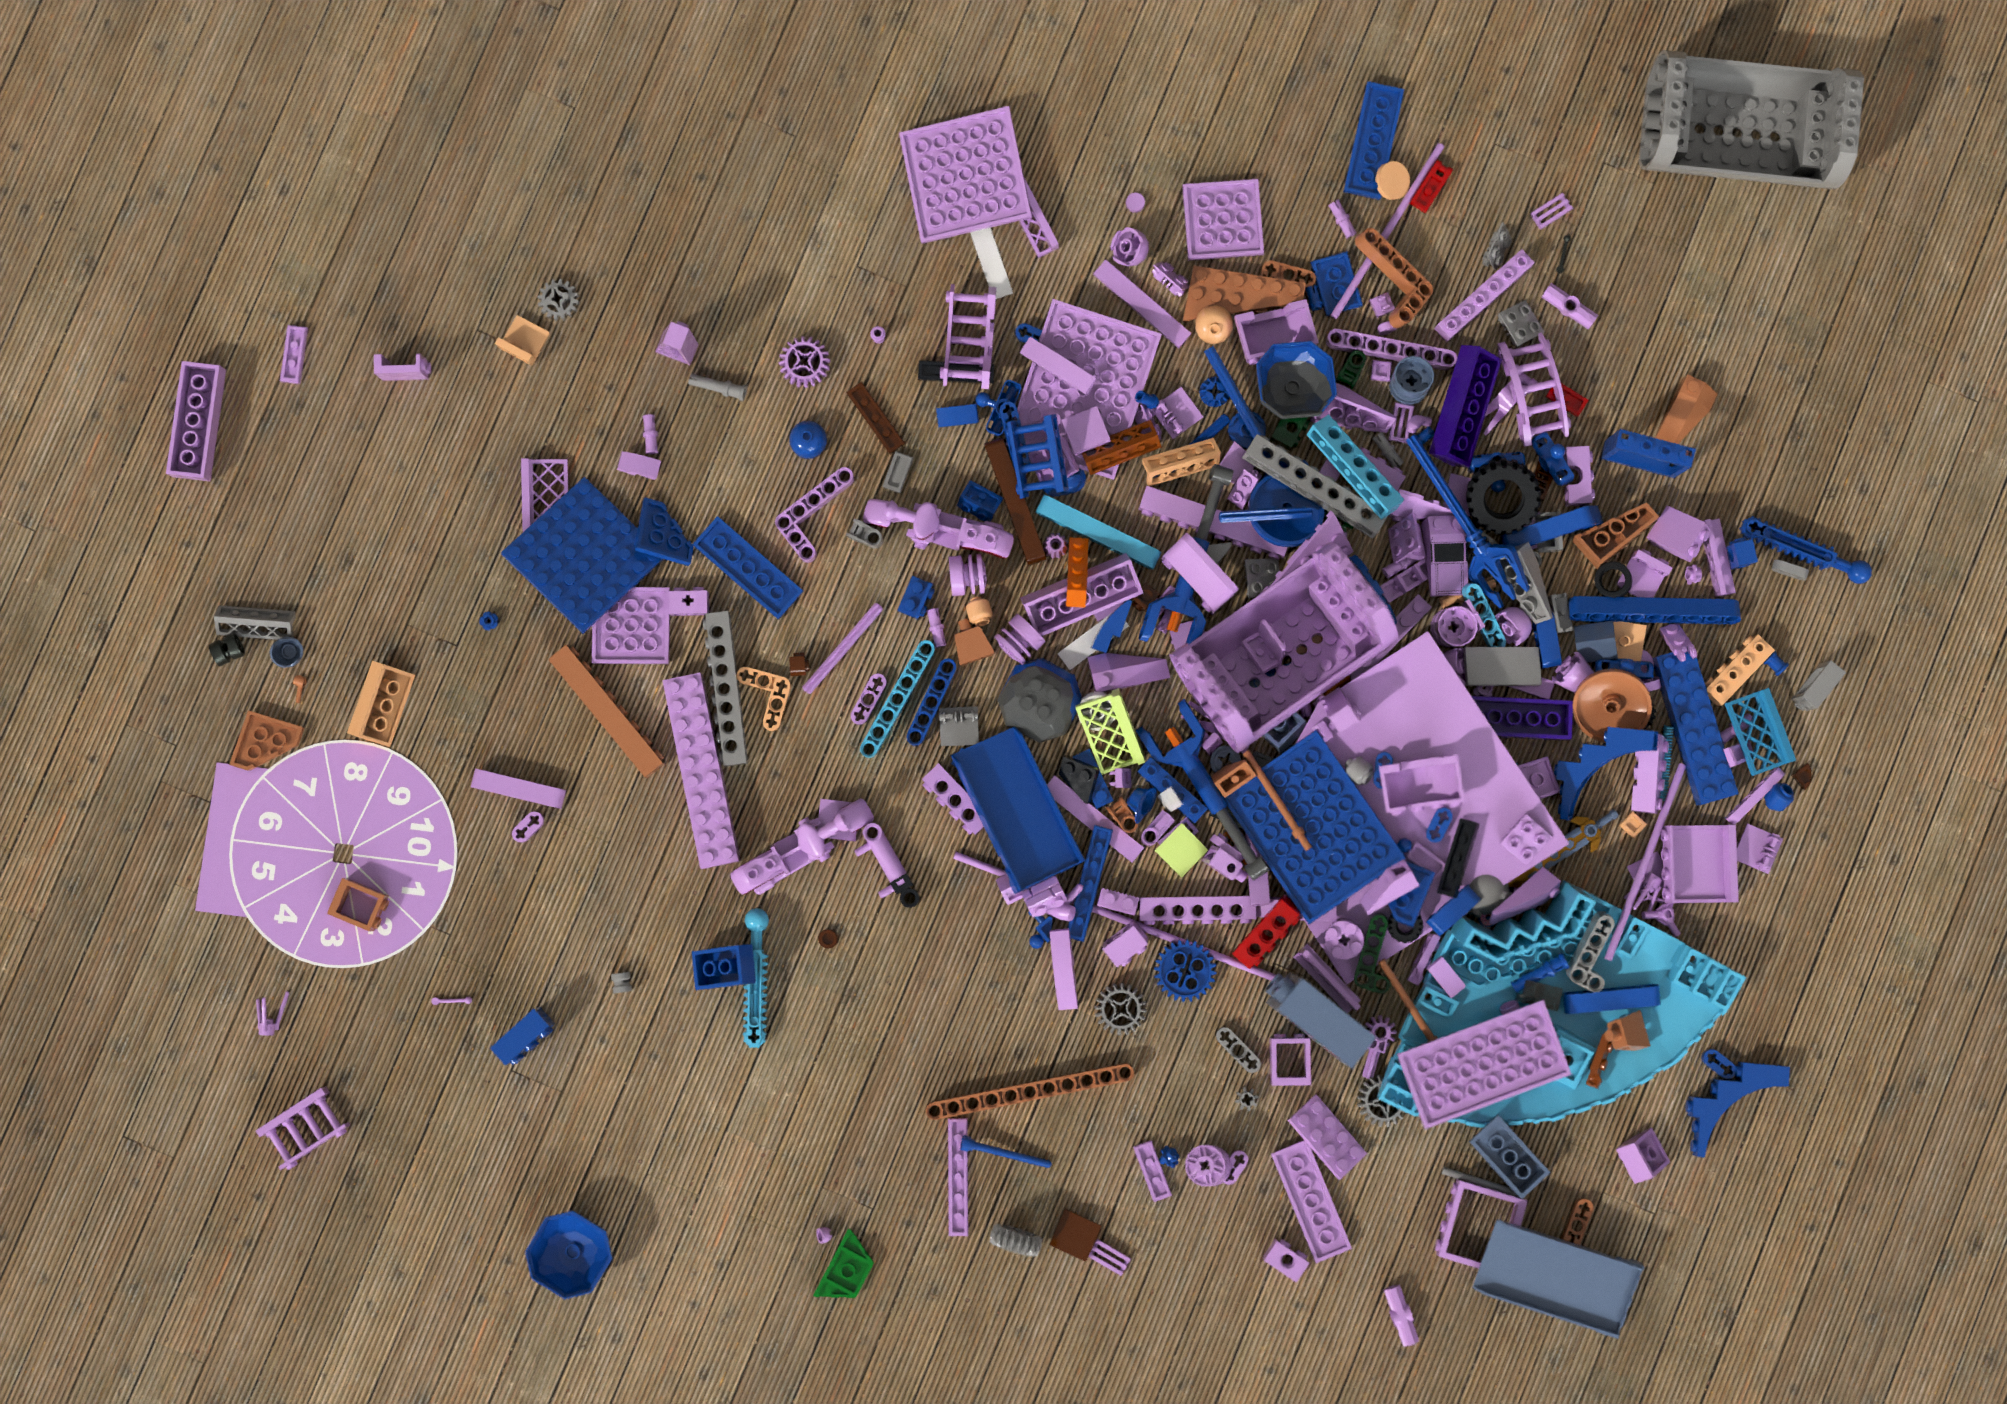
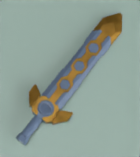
[1508,809,1618,887]

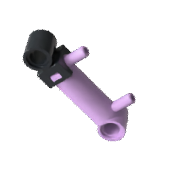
[855,823,920,908]

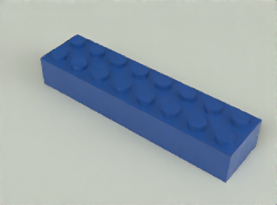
[1652,652,1739,806]

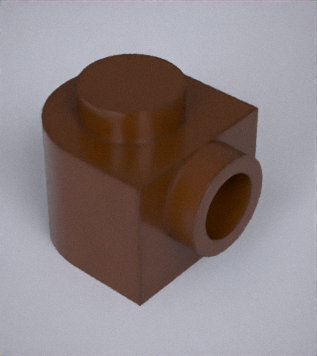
[789,652,810,676]

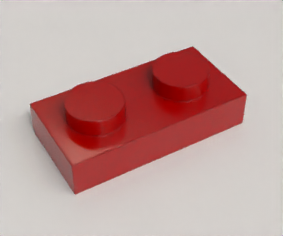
[1545,383,1589,417]

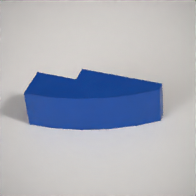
[1091,600,1132,653]

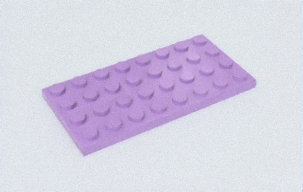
[1397,1000,1571,1129]

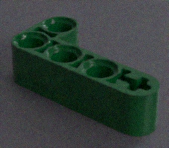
[1354,913,1390,994]

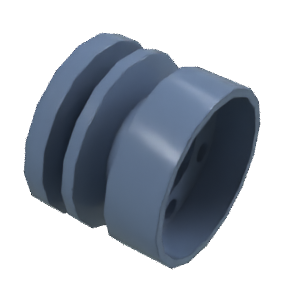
[1389,356,1434,405]

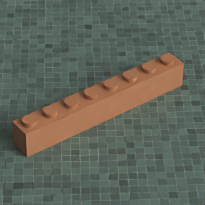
[548,645,665,778]

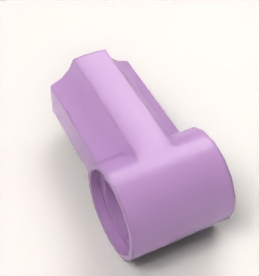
[1141,810,1175,846]

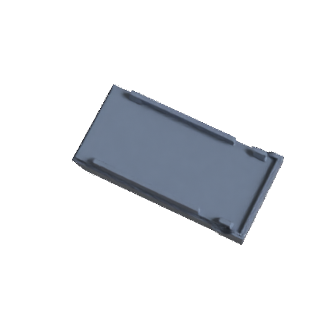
[1472,1219,1645,1339]

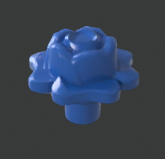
[1159,1145,1179,1168]

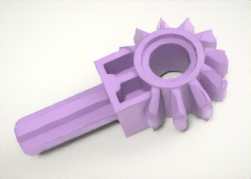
[1362,1015,1397,1079]

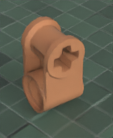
[1105,796,1138,834]

